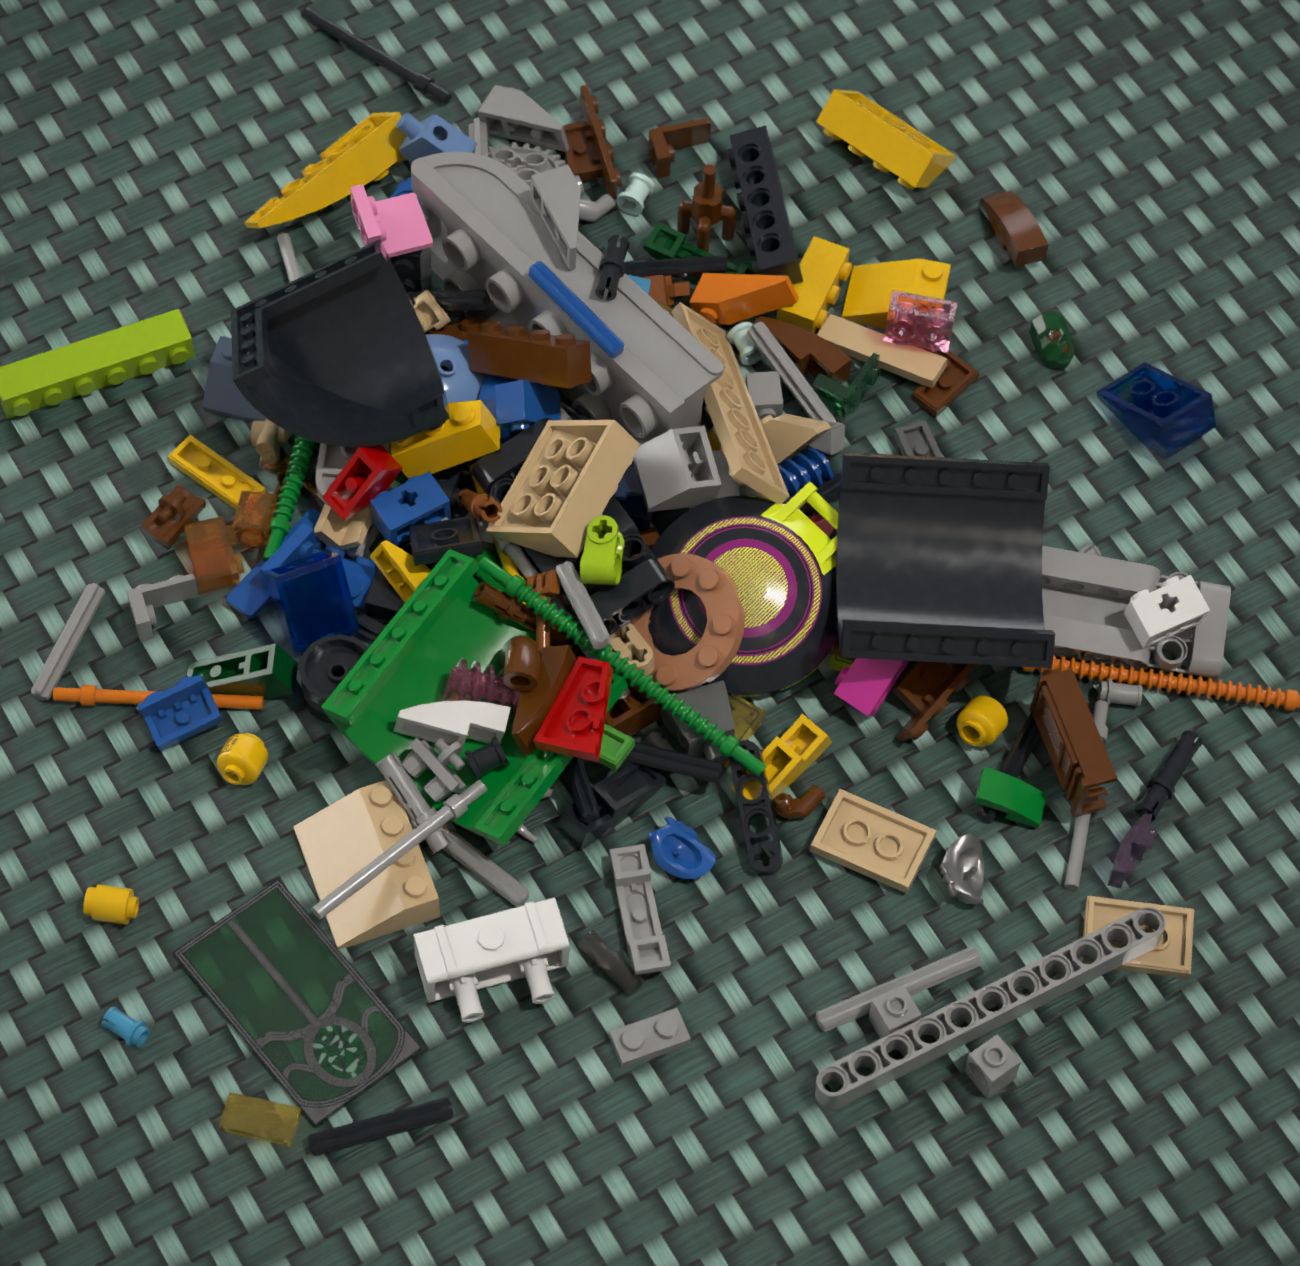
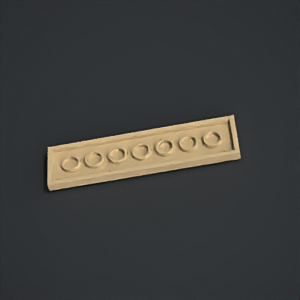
[671,302,789,504]

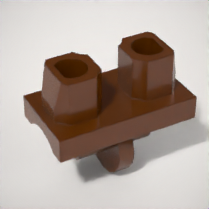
[140,484,206,549]

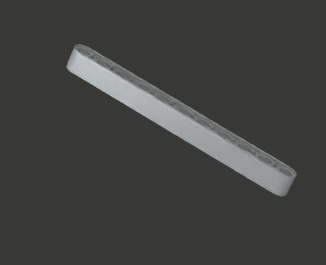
[815,907,1166,1110]

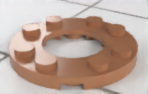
[615,553,745,693]

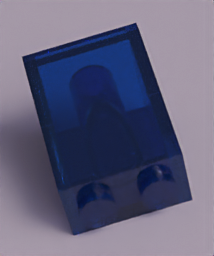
[263,549,360,655]

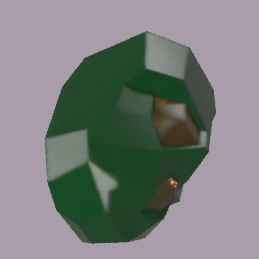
[1029,310,1074,370]

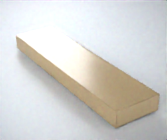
[817,314,947,389]

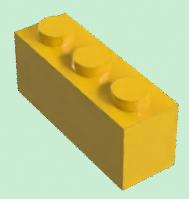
[777,236,852,334]

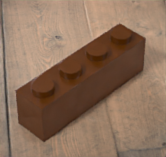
[467,321,592,389]

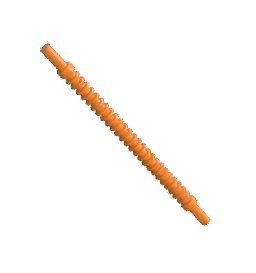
[1018,654,1300,711]

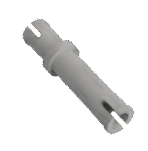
[375,751,453,854]

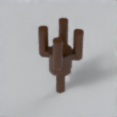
[677,165,736,253]

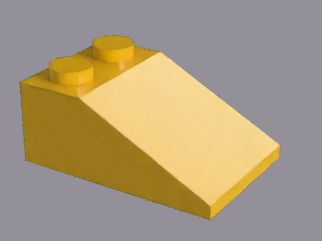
[842,258,951,338]

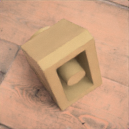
[760,414,831,466]

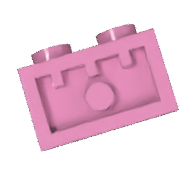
[350,184,433,257]

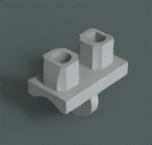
[401,737,467,802]

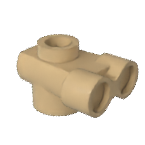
[413,290,450,333]
[251,418,289,472]

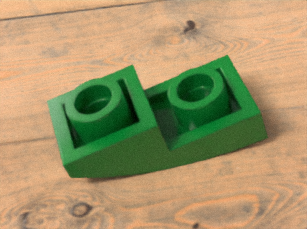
[974,766,1047,828]

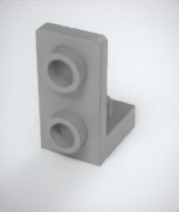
[127,574,198,642]

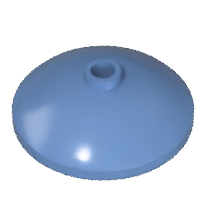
[426,334,488,403]

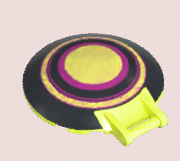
[648,482,838,697]

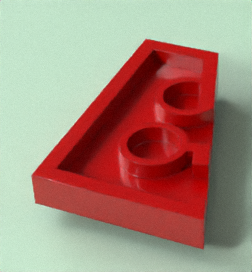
[533,656,613,763]

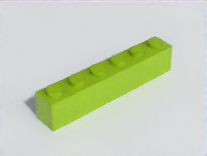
[0,309,195,419]

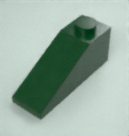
[187,643,298,699]

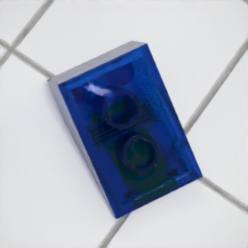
[1096,362,1217,457]

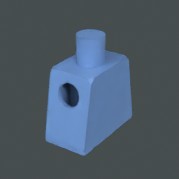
[396,112,477,164]

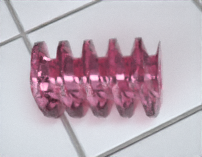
[444,658,521,715]

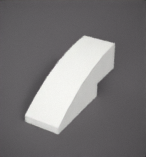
[393,701,511,746]

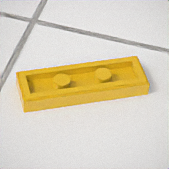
[168,435,266,515]

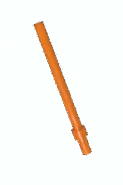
[53,685,264,710]

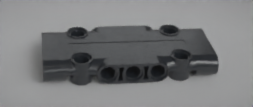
[471,418,675,635]

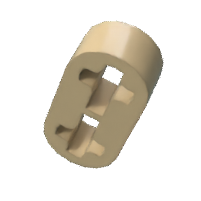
[610,622,655,676]

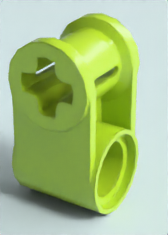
[580,515,625,585]

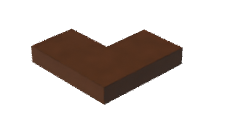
[911,336,979,418]

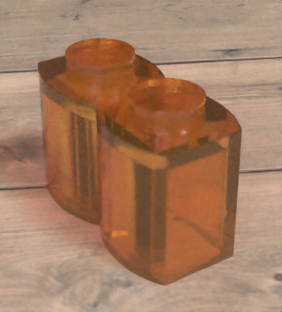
[183,516,245,594]

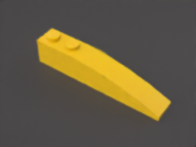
[244,112,406,228]

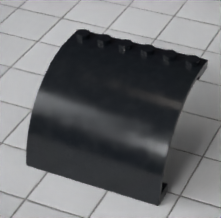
[836,452,1056,668]

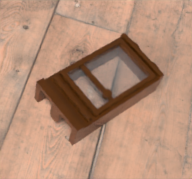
[1029,669,1117,818]

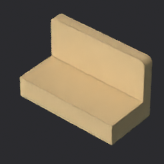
[314,504,372,550]

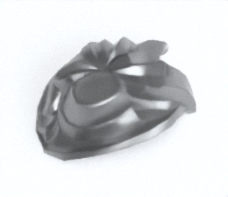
[939,834,984,905]

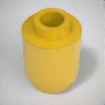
[83,884,139,925]

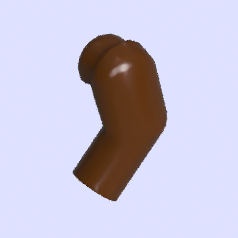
[774,785,826,818]

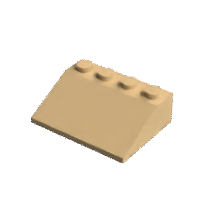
[486,420,640,558]
[293,780,440,950]

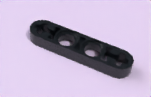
[729,740,783,875]

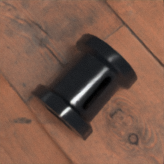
[464,736,510,780]

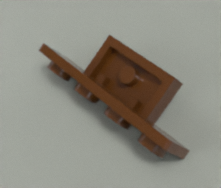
[563,85,622,200]
[891,661,982,742]

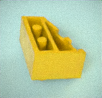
[391,400,500,479]

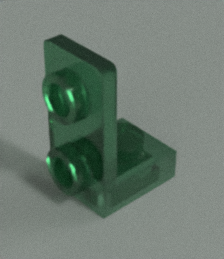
[812,352,881,418]

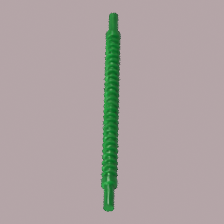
[263,436,315,562]
[478,556,767,777]

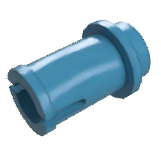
[101,1006,150,1048]

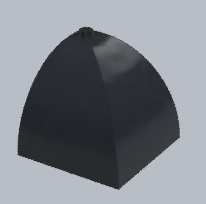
[231,239,450,447]

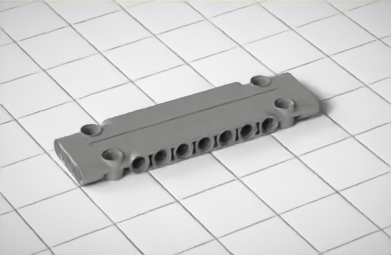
[1042,546,1231,680]

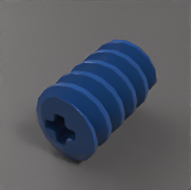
[778,448,834,504]

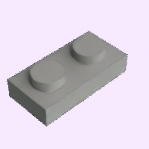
[609,1008,691,1069]

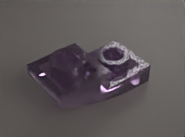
[1107,813,1156,889]

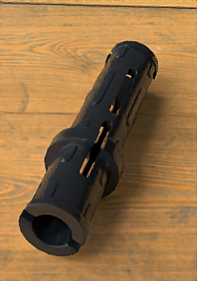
[1135,730,1203,822]

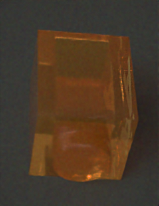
[232,491,278,547]

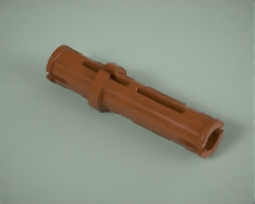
[456,489,503,522]

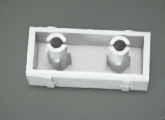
[413,898,570,1023]

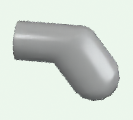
[579,194,615,223]

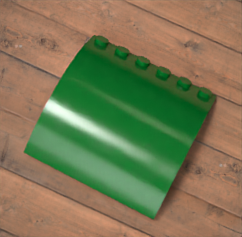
[321,549,628,846]

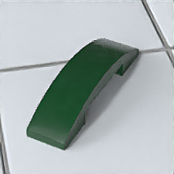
[643,222,754,285]

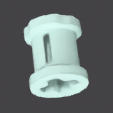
[616,173,655,215]
[727,322,764,365]

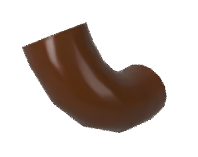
[498,635,540,691]

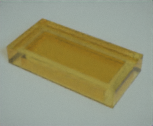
[219,1092,302,1147]

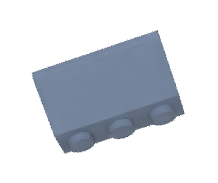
[202,336,266,422]

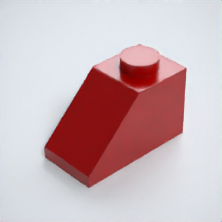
[322,445,403,521]

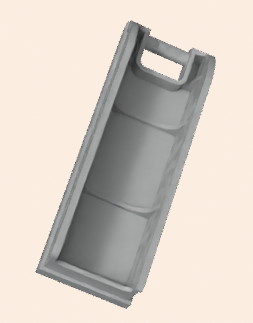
[411,152,724,445]

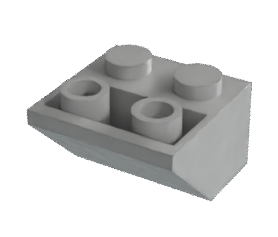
[633,425,722,512]

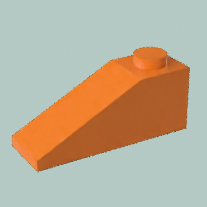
[689,273,799,325]

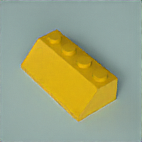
[816,89,956,190]

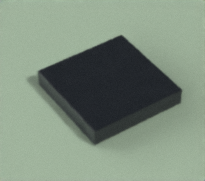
[409,515,483,566]

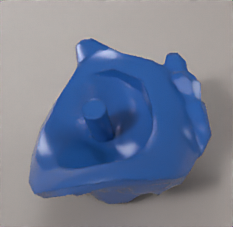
[648,817,716,879]

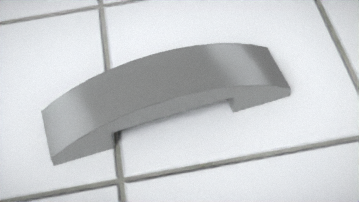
[609,844,671,975]

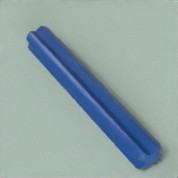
[528,261,624,358]

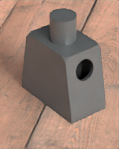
[660,680,735,764]

